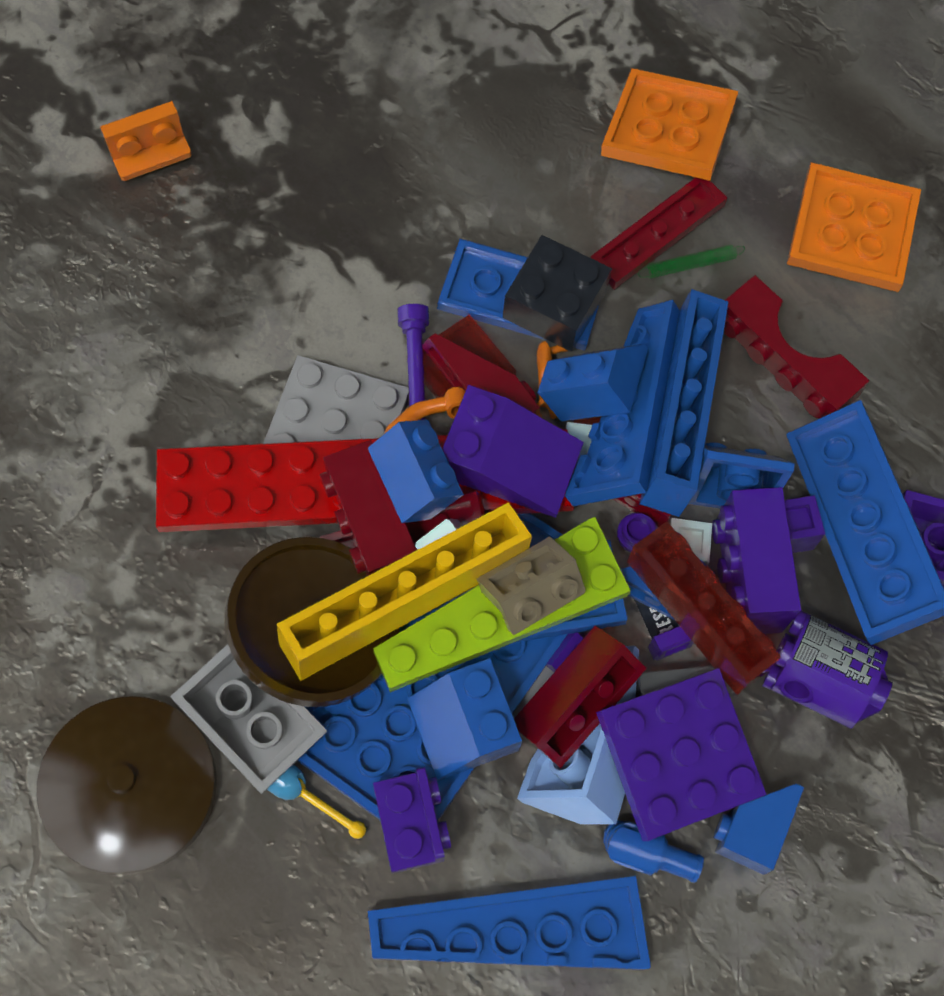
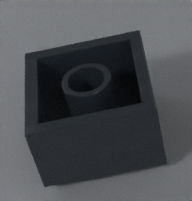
[503,235,612,352]

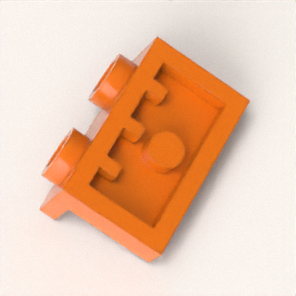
[100,101,192,181]

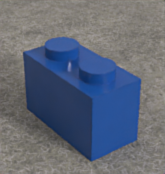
[368,420,464,523]

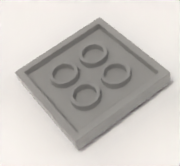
[263,355,409,444]

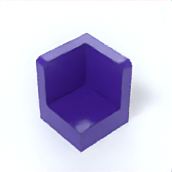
[785,495,825,553]

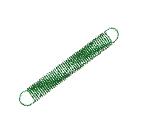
[638,245,745,279]

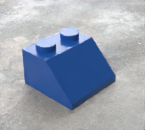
[537,343,648,421]
[407,658,522,781]

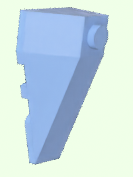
[517,645,639,824]

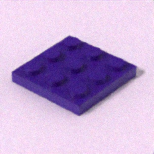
[596,668,767,841]

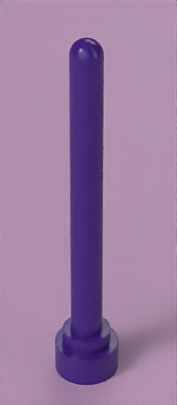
[397,303,429,420]

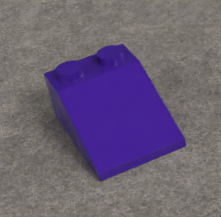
[442,385,584,518]

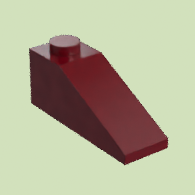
[422,333,540,413]

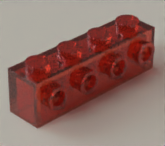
[627,521,782,696]

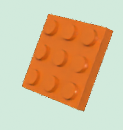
[601,68,739,181]
[787,162,921,292]

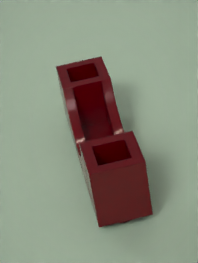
[723,275,870,419]

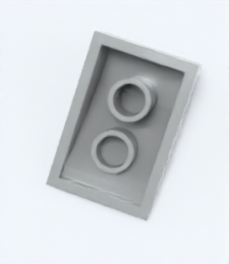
[170,644,327,794]

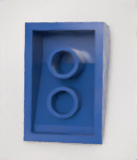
[688,442,794,509]

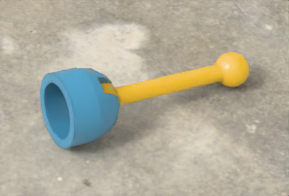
[267,764,366,839]

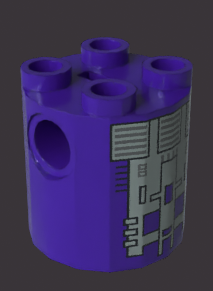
[762,611,893,729]

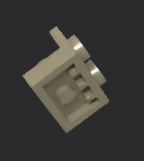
[477,536,586,635]

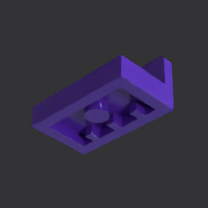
[373,767,451,874]

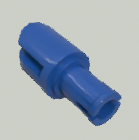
[603,820,704,883]

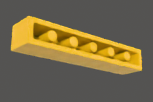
[277,502,532,681]

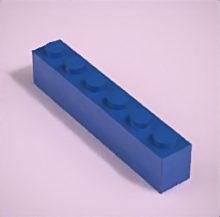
[639,289,728,517]

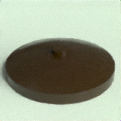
[224,537,399,707]
[37,696,217,875]

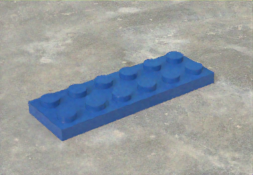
[786,400,944,645]

